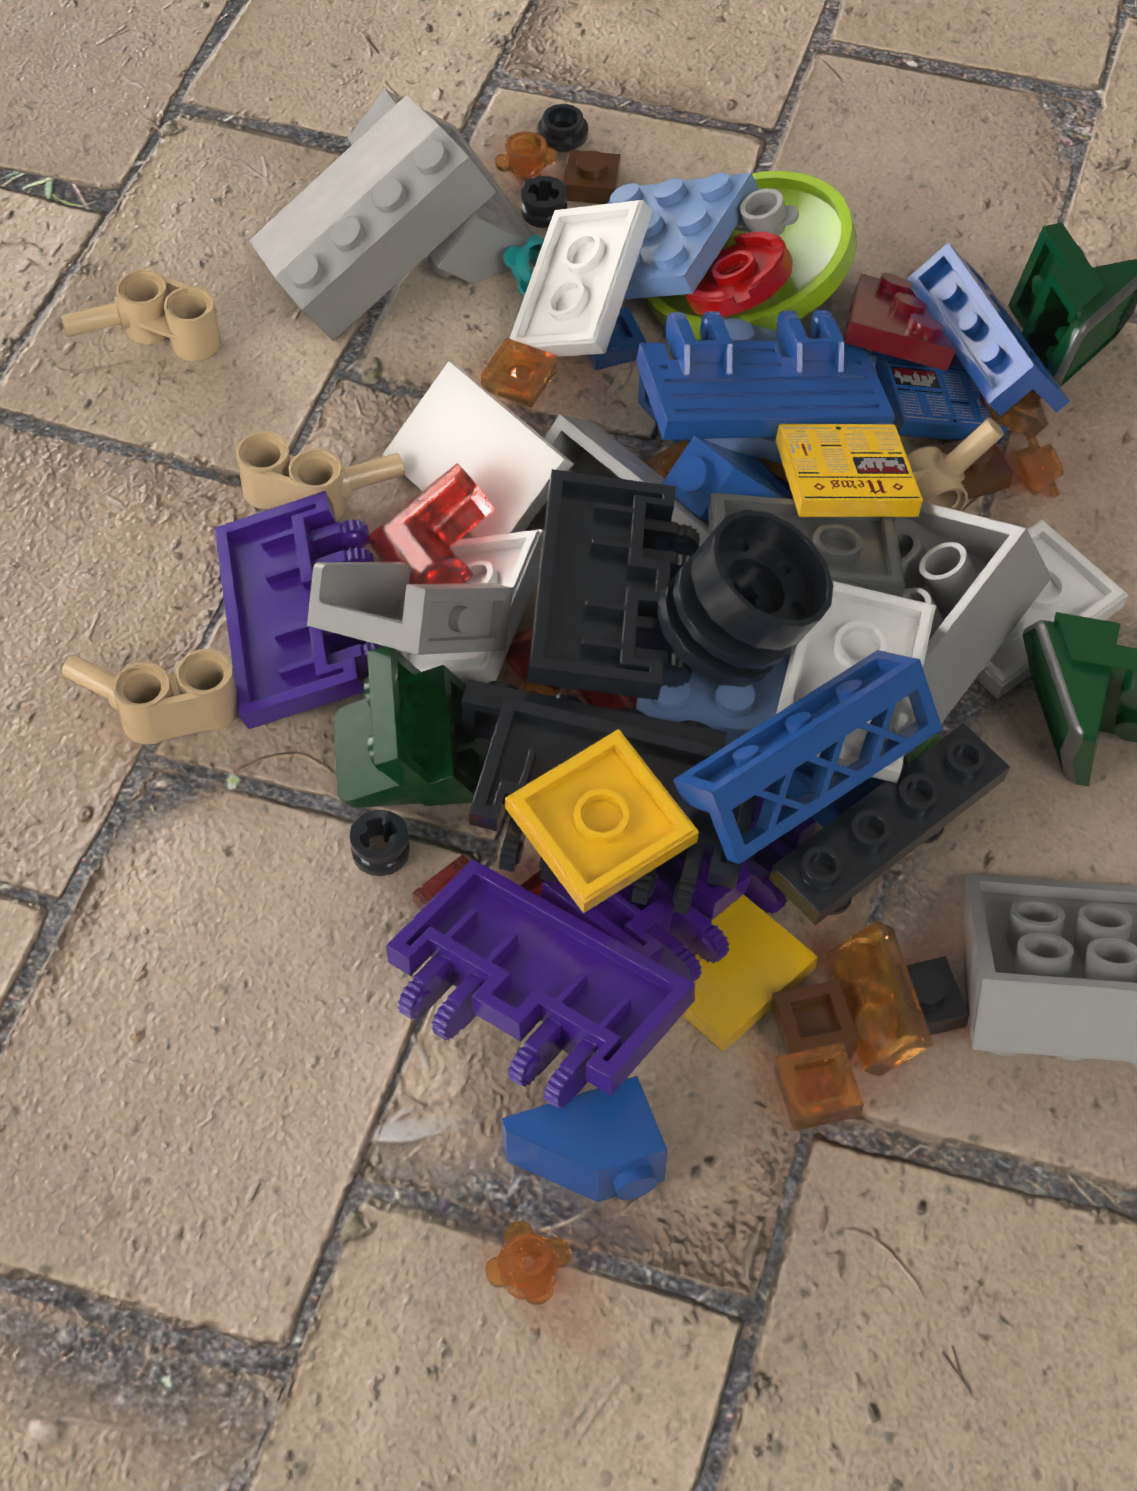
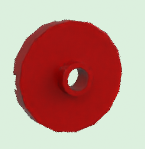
[685,231,793,317]

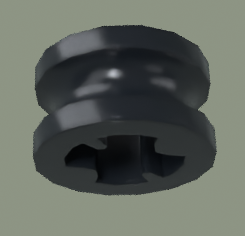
[521,176,567,228]
[349,809,410,876]

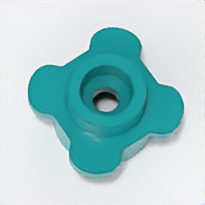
[503,235,544,296]

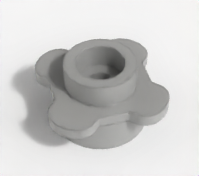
[736,188,799,235]

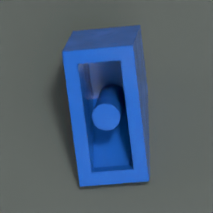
[662,435,790,523]
[502,1076,667,1202]

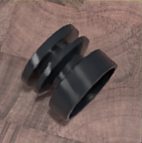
[657,509,834,687]

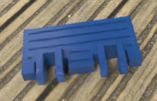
[636,310,895,440]

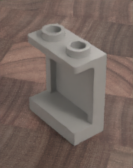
[307,562,513,655]

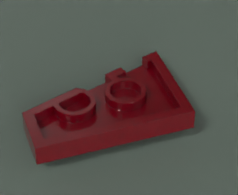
[843,273,956,371]

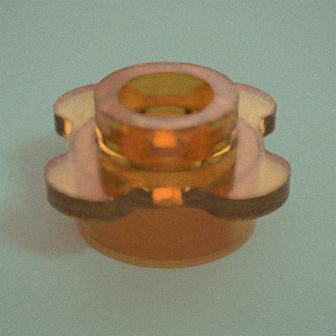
[495,131,557,182]
[1014,432,1064,498]
[485,1221,571,1305]

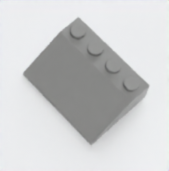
[249,95,496,341]
[894,502,1052,763]
[963,874,1137,1066]

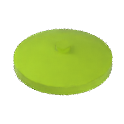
[646,171,857,341]

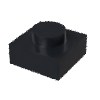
[879,956,969,1042]

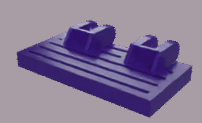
[214,491,382,729]
[541,786,817,982]
[386,859,695,1109]

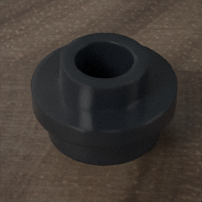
[537,104,588,152]

